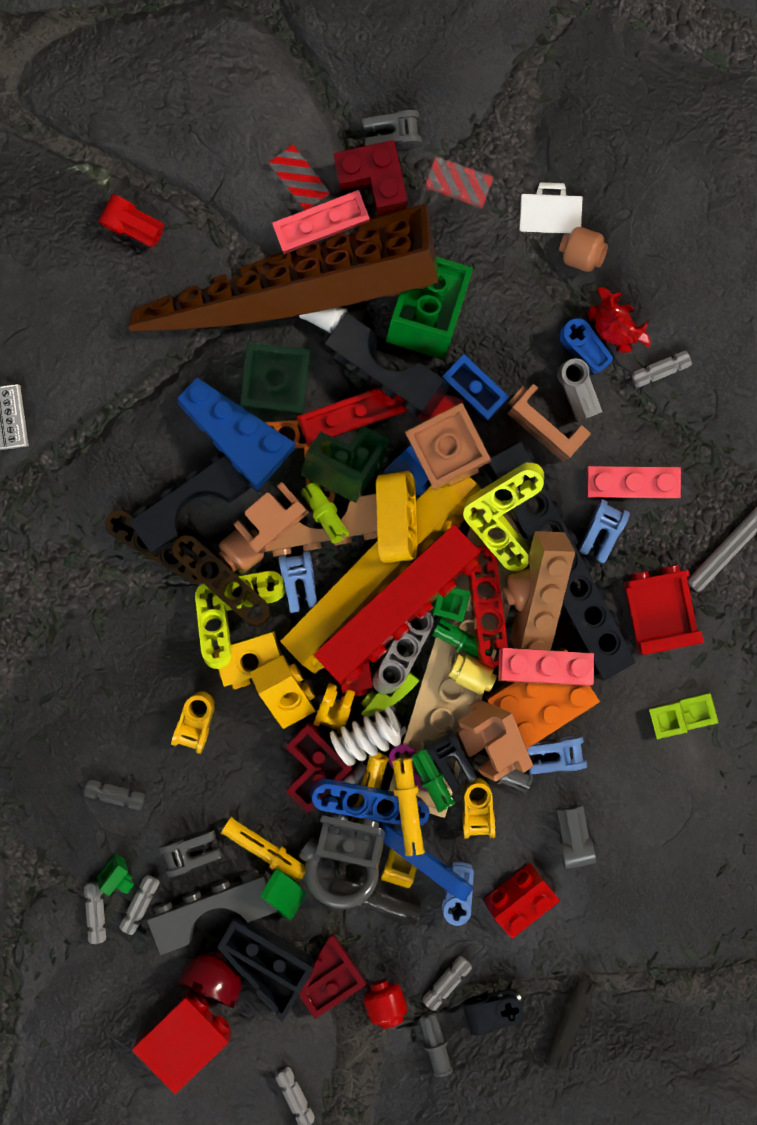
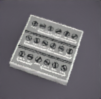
[0,384,29,450]

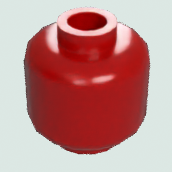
[363,979,408,1029]

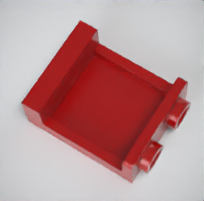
[623,565,704,655]
[132,990,232,1094]

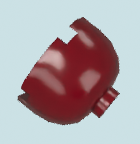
[178,950,242,1009]

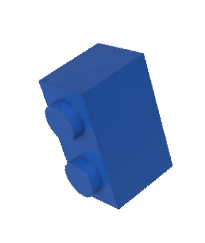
[442,354,509,423]

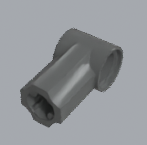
[556,804,596,869]

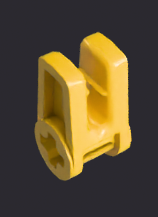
[313,683,355,735]

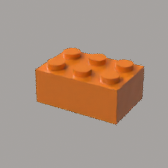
[485,647,600,749]

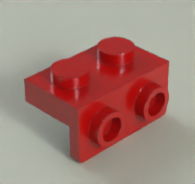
[483,863,560,939]

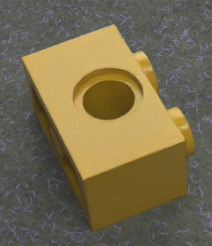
[214,631,282,690]
[250,655,316,729]

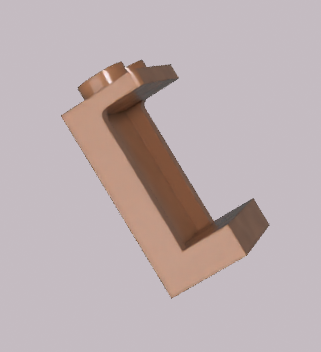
[507,384,591,462]

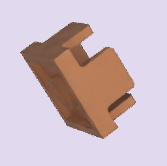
[405,403,491,490]
[233,482,309,553]
[456,699,533,781]

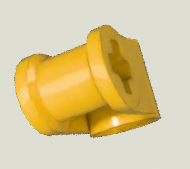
[171,691,215,754]
[462,777,495,839]

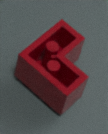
[333,140,408,216]
[286,721,353,813]

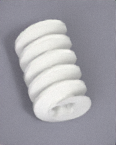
[330,707,401,766]

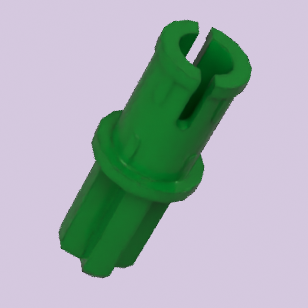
[432,618,494,660]
[411,749,456,813]

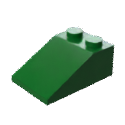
[386,257,473,360]

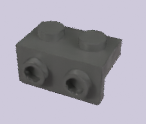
[316,813,386,870]

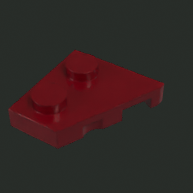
[299,932,367,1019]

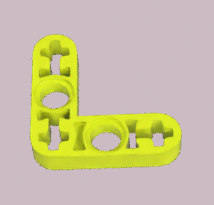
[463,463,544,571]
[195,571,285,669]

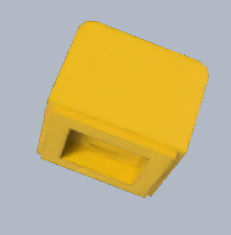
[381,848,417,888]

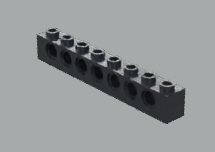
[483,442,636,681]

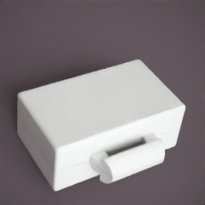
[519,182,583,234]

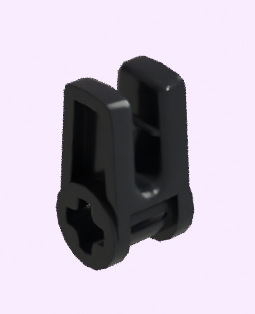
[423,726,477,792]

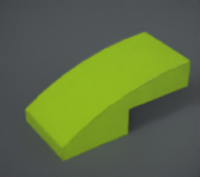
[649,692,718,739]

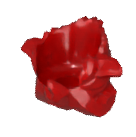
[587,287,651,354]

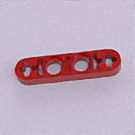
[468,545,508,668]

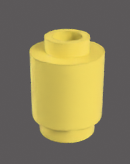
[448,654,497,695]

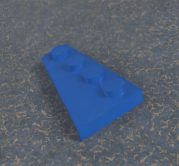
[178,378,295,493]

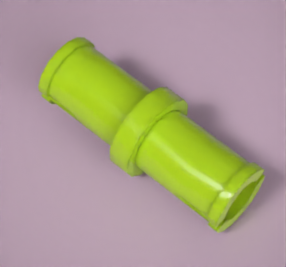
[301,482,349,543]

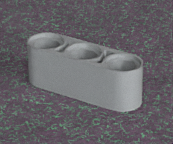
[372,612,434,694]

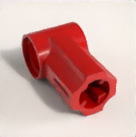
[98,194,165,249]

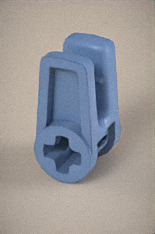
[578,499,630,564]
[279,551,318,613]
[527,735,587,774]
[442,861,474,926]

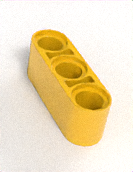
[376,471,418,563]

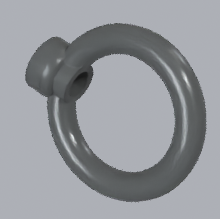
[299,837,379,909]

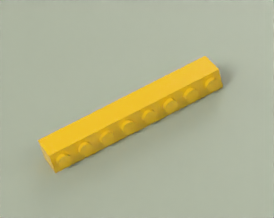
[280,477,482,674]

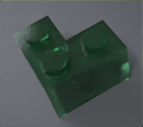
[301,426,390,503]

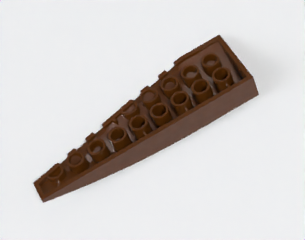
[128,204,439,331]

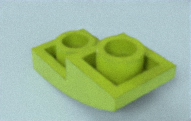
[360,672,419,717]

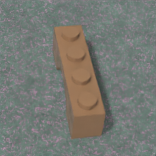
[265,494,377,557]
[510,531,575,651]

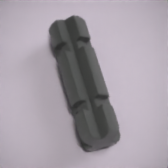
[84,780,145,810]

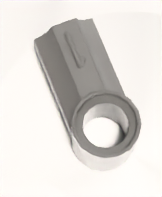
[557,358,602,422]

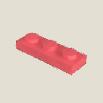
[272,190,370,254]
[586,466,681,499]
[498,648,594,686]

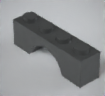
[147,869,277,955]

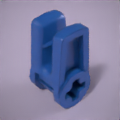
[559,318,613,375]

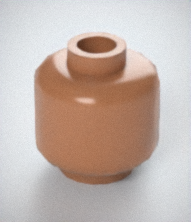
[559,227,608,272]
[218,529,264,573]
[502,568,530,612]

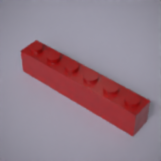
[314,525,480,686]

